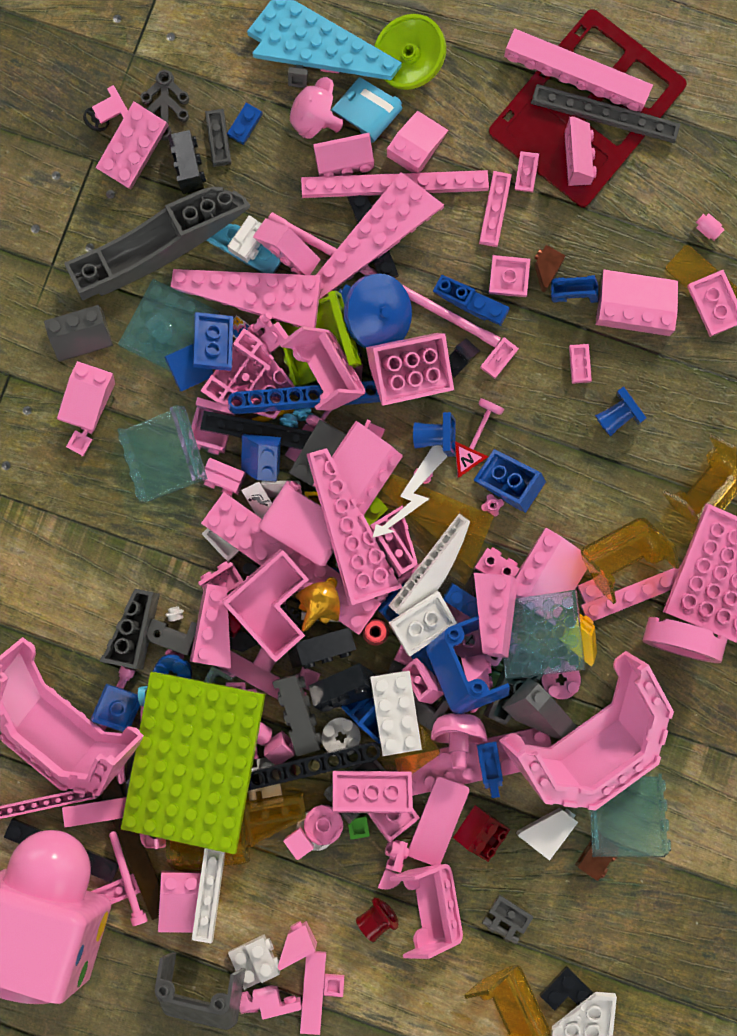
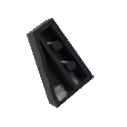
[288,628,356,669]

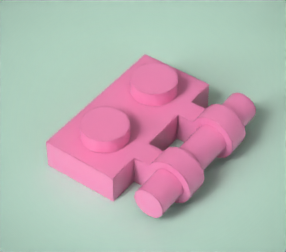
[247,313,289,354]

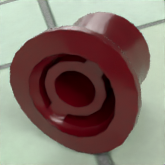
[356,898,398,942]

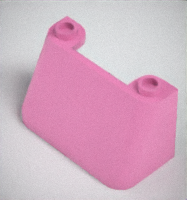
[259,480,334,566]

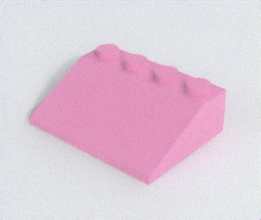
[595,270,678,336]
[366,333,454,406]
[313,421,403,515]
[515,528,593,625]

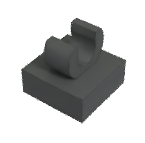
[288,64,308,88]

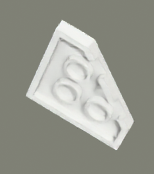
[551,992,617,1036]

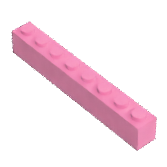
[504,29,653,112]

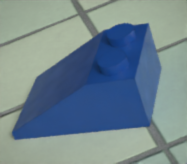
[474,449,546,513]

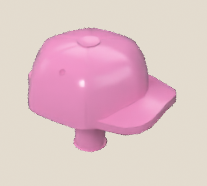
[290,77,343,139]
[431,713,487,770]

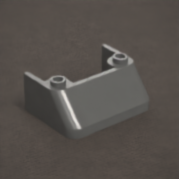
[155,952,246,1030]

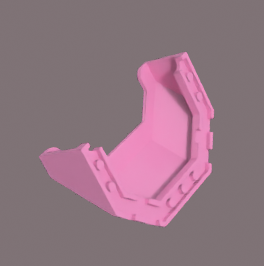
[0,637,144,796]
[499,651,674,811]

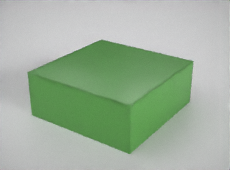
[348,816,370,840]

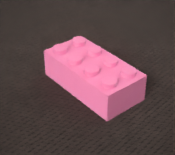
[96,101,169,190]

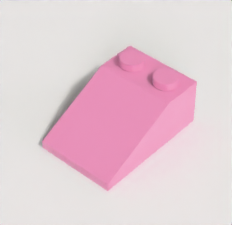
[387,111,448,173]
[57,361,115,432]
[158,871,201,933]

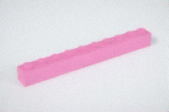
[0,790,98,819]

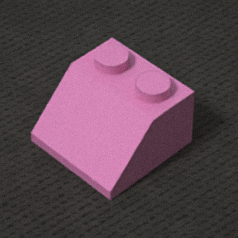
[461,654,493,713]

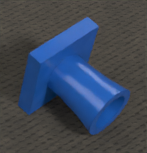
[595,387,646,437]
[413,412,456,457]

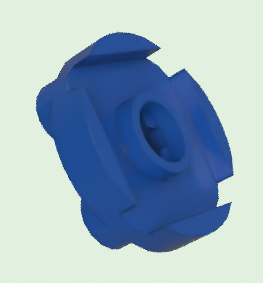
[153,655,192,679]

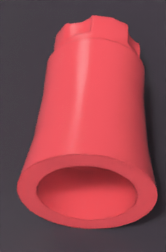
[362,619,389,646]

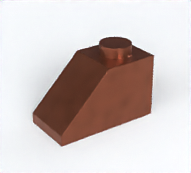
[534,245,566,293]

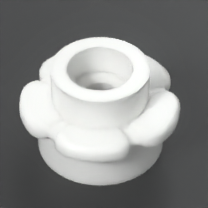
[165,606,184,621]

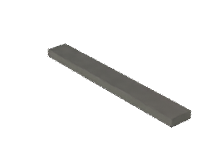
[531,84,680,143]

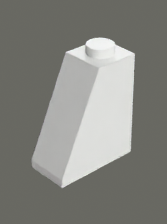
[516,808,578,861]

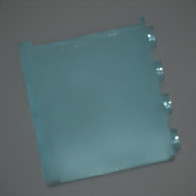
[117,405,208,502]
[590,774,671,857]

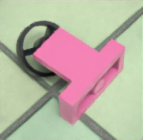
[83,85,128,132]

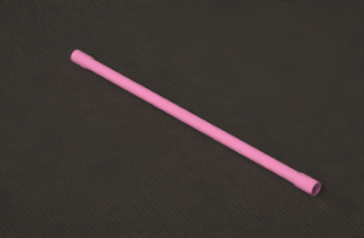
[268,212,501,348]

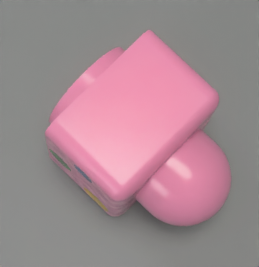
[0,830,111,1004]

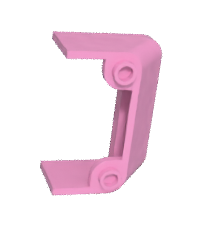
[280,326,365,411]
[390,864,463,959]

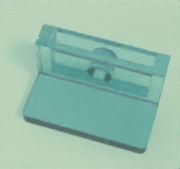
[204,666,237,684]

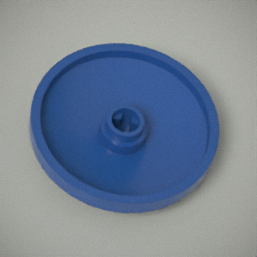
[344,274,412,349]

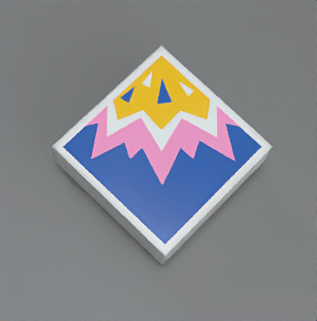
[233,315,250,339]

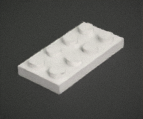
[370,670,422,756]

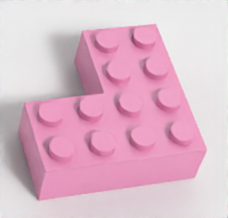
[222,549,309,662]

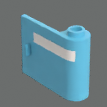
[331,77,403,143]

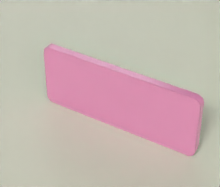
[408,776,469,865]

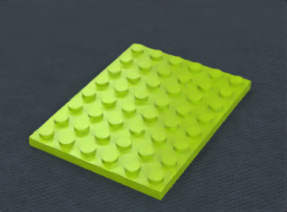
[121,672,266,854]

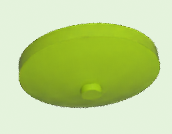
[374,14,446,90]

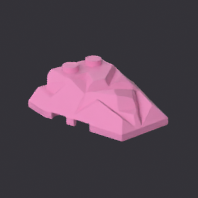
[201,329,295,419]

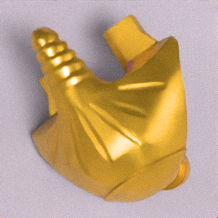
[295,577,340,632]

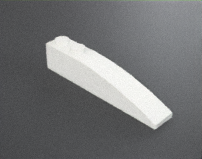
[388,514,470,615]

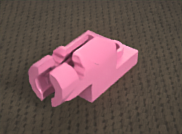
[240,985,302,1020]

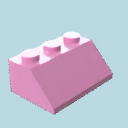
[564,117,596,186]
[313,133,374,177]

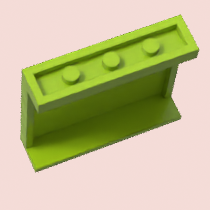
[273,290,362,387]

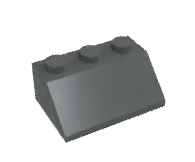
[44,305,113,362]

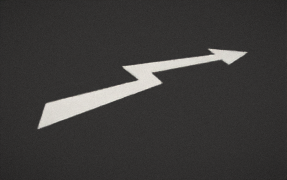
[373,445,447,537]

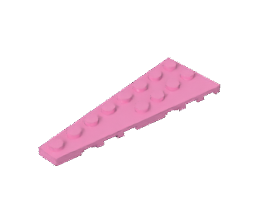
[316,172,444,300]
[171,269,321,328]
[306,448,402,605]

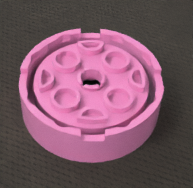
[642,617,727,663]

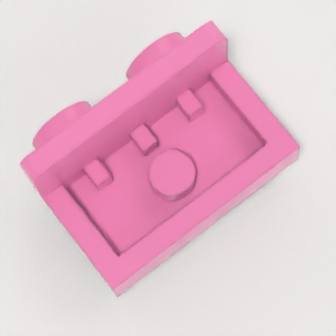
[198,561,244,593]

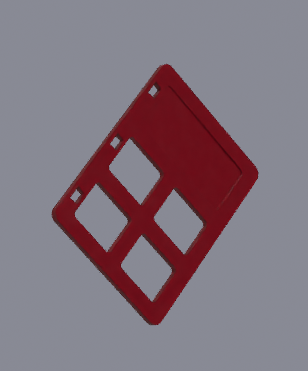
[489,9,687,207]

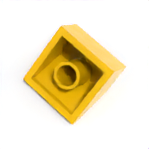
[561,614,597,666]

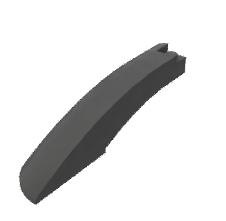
[64,187,250,301]

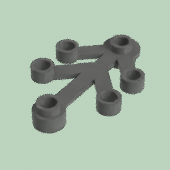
[141,70,189,140]

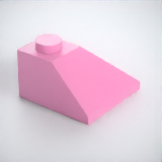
[278,921,317,971]

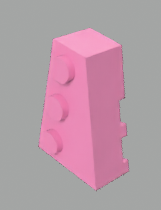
[253,218,321,275]
[370,505,418,577]

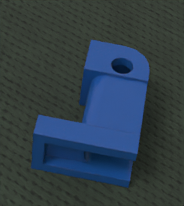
[551,275,599,303]

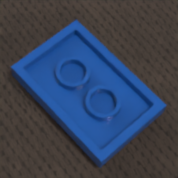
[193,312,233,371]

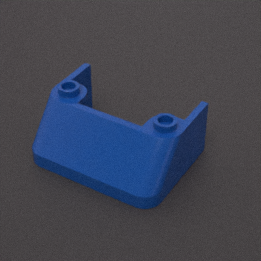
[426,616,510,714]

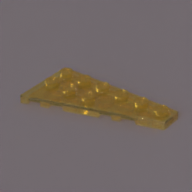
[381,473,494,569]

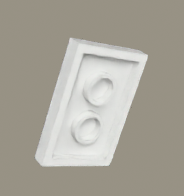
[389,591,457,656]

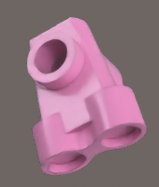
[385,840,409,873]

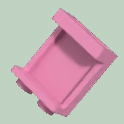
[185,397,235,455]

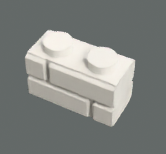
[227,216,262,263]

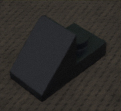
[449,338,480,379]

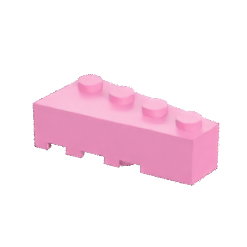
[474,573,518,658]
[190,584,231,668]

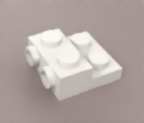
[228,934,281,990]

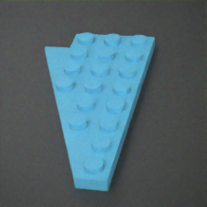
[247,0,402,80]

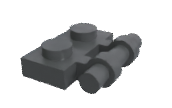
[482,894,533,945]

